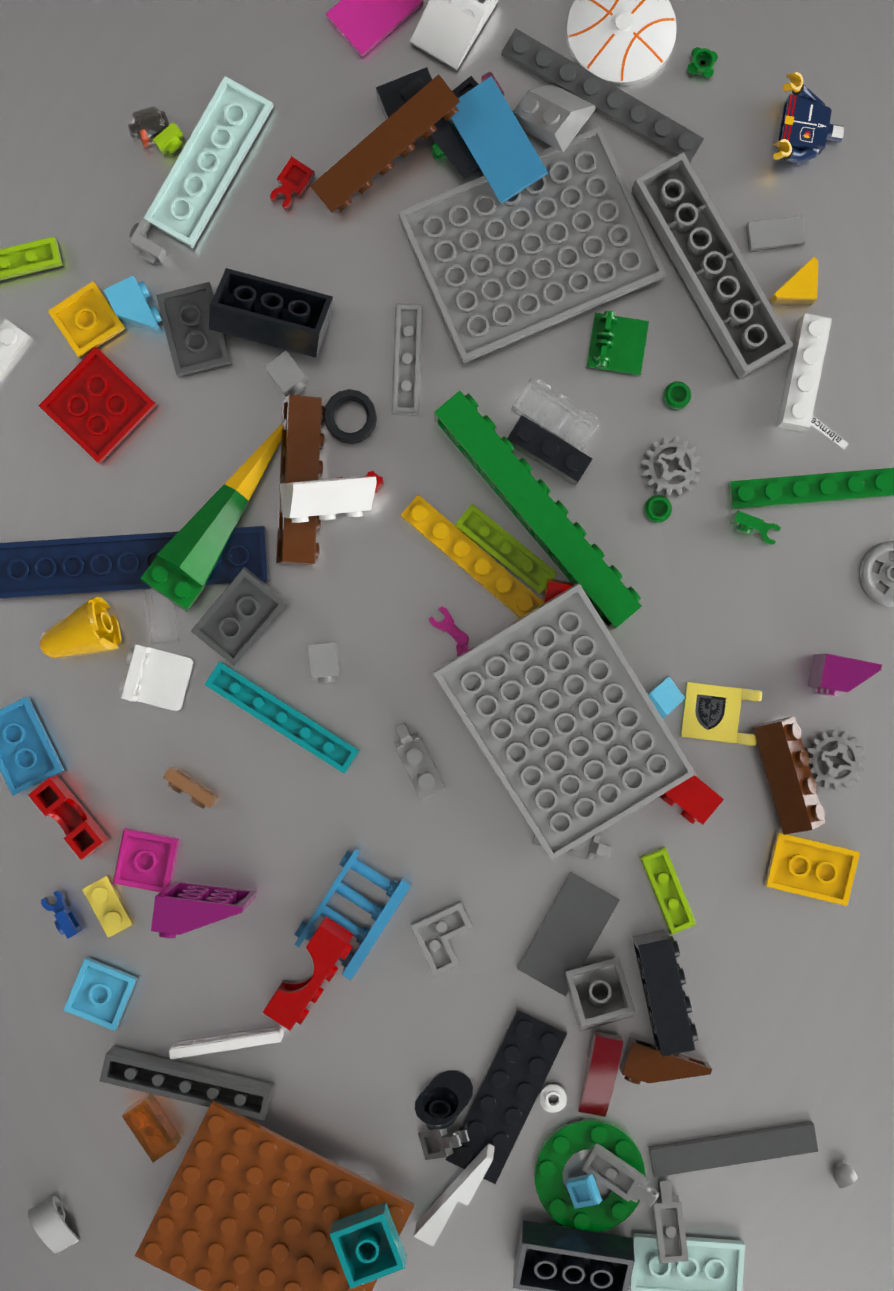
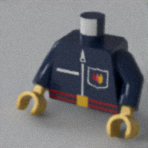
[773,72,844,165]

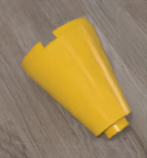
[40,596,122,659]

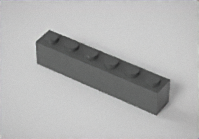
[99,1046,274,1120]

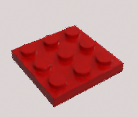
[38,346,157,464]

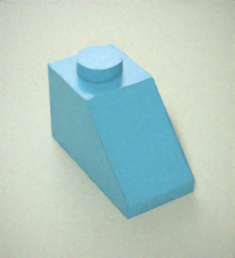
[646,676,685,719]

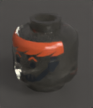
[128,106,169,148]

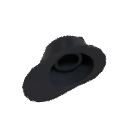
[415,1071,473,1131]

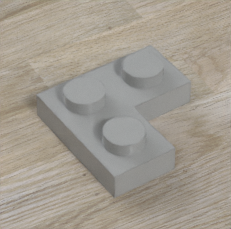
[411,901,473,977]

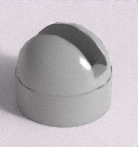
[833,1163,858,1188]

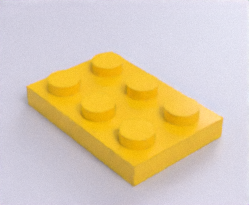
[764,832,860,906]

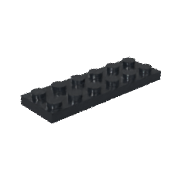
[445,1007,567,1184]

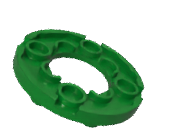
[534,1118,646,1232]

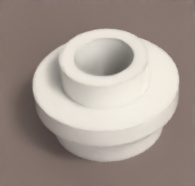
[539,1084,567,1113]

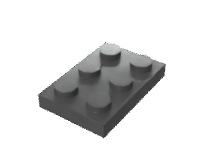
[156,282,231,377]
[191,567,287,666]

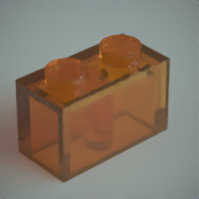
[122,1093,182,1163]

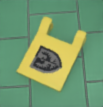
[681,682,762,746]

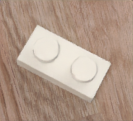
[0,318,30,378]

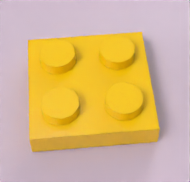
[48,281,126,359]

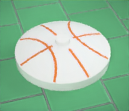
[566,0,676,86]

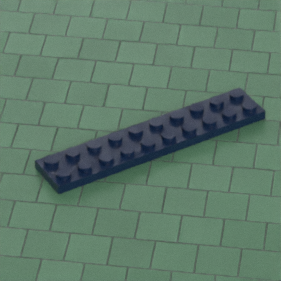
[0,526,269,599]

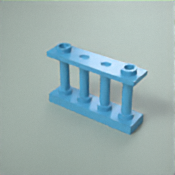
[294,847,412,980]

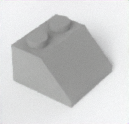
[513,84,596,152]
[565,957,636,1032]

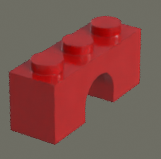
[28,775,109,860]

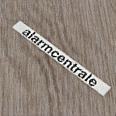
[811,416,849,450]

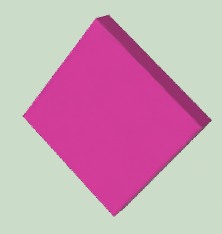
[113,828,179,892]

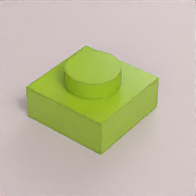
[153,122,185,157]

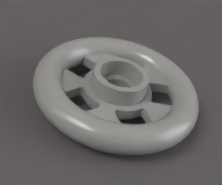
[860,541,894,607]

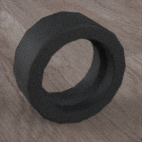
[324,389,377,444]

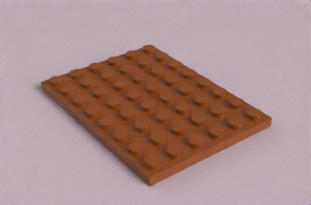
[135,1101,414,1291]

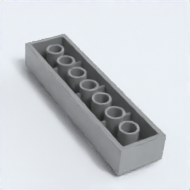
[632,152,794,379]

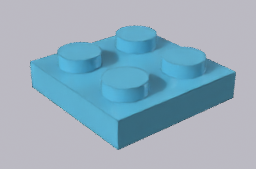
[64,957,138,1031]

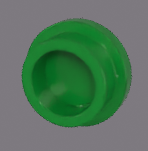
[663,381,691,409]
[644,495,672,523]

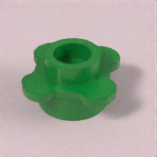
[687,47,718,78]

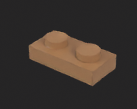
[163,767,219,809]

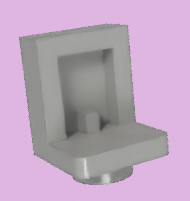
[129,218,168,264]

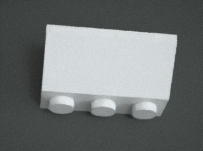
[280,476,377,523]

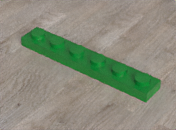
[729,468,894,510]

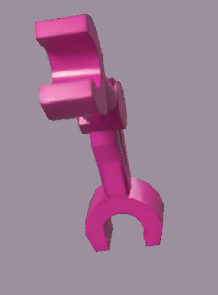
[429,606,469,657]

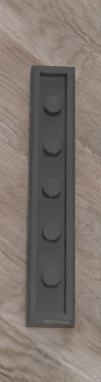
[649,1121,818,1177]

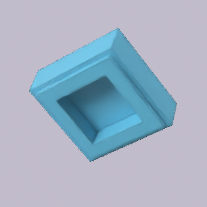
[565,1174,602,1209]

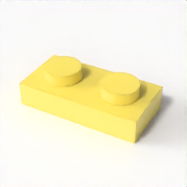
[82,875,134,938]

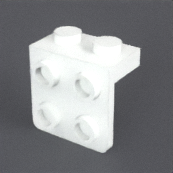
[119,644,194,711]

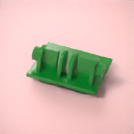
[586,311,649,375]

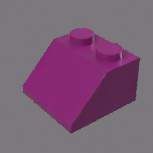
[808,654,882,697]

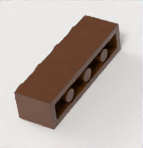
[753,716,826,835]

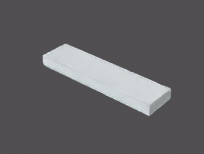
[169,1026,284,1060]

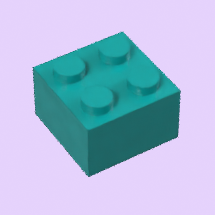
[329,1202,406,1289]

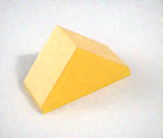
[769,256,818,306]

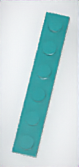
[204,661,360,774]

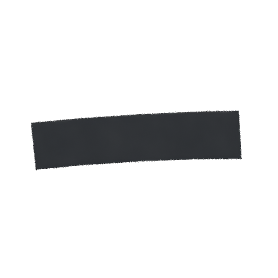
[400,77,479,178]

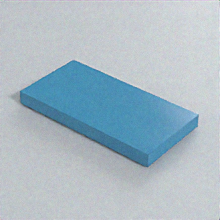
[451,76,549,204]

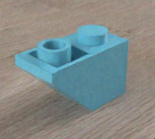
[104,275,163,333]

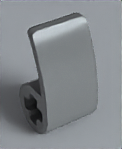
[28,1196,79,1253]

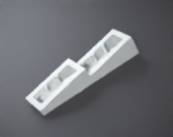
[413,1143,495,1247]

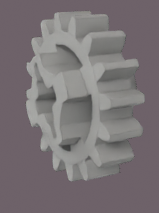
[641,436,702,497]
[805,730,866,790]

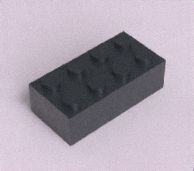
[209,268,333,358]
[632,930,698,1057]
[513,1220,635,1291]

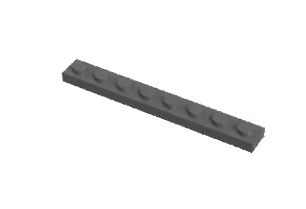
[501,28,704,162]

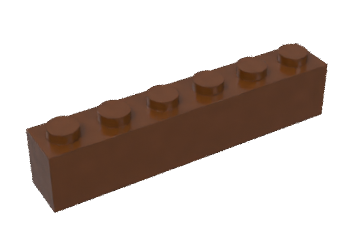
[310,74,460,212]
[276,395,325,565]

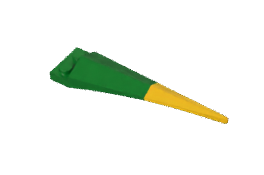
[141,424,282,612]

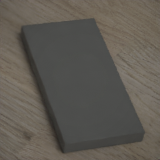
[517,872,620,997]

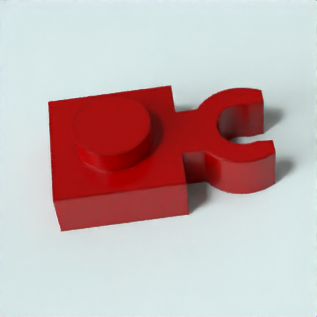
[270,156,315,210]

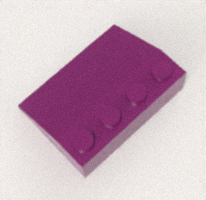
[151,882,257,938]

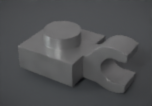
[418,1128,470,1160]

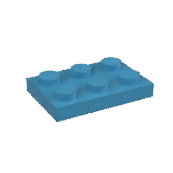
[0,697,65,796]

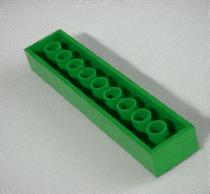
[434,391,642,630]

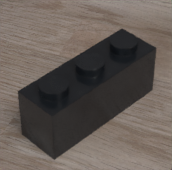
[507,415,593,486]

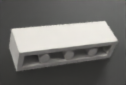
[776,313,832,433]

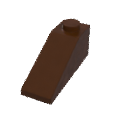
[619,1037,712,1084]

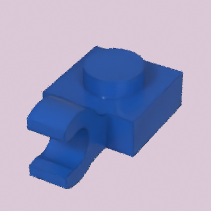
[41,890,83,939]

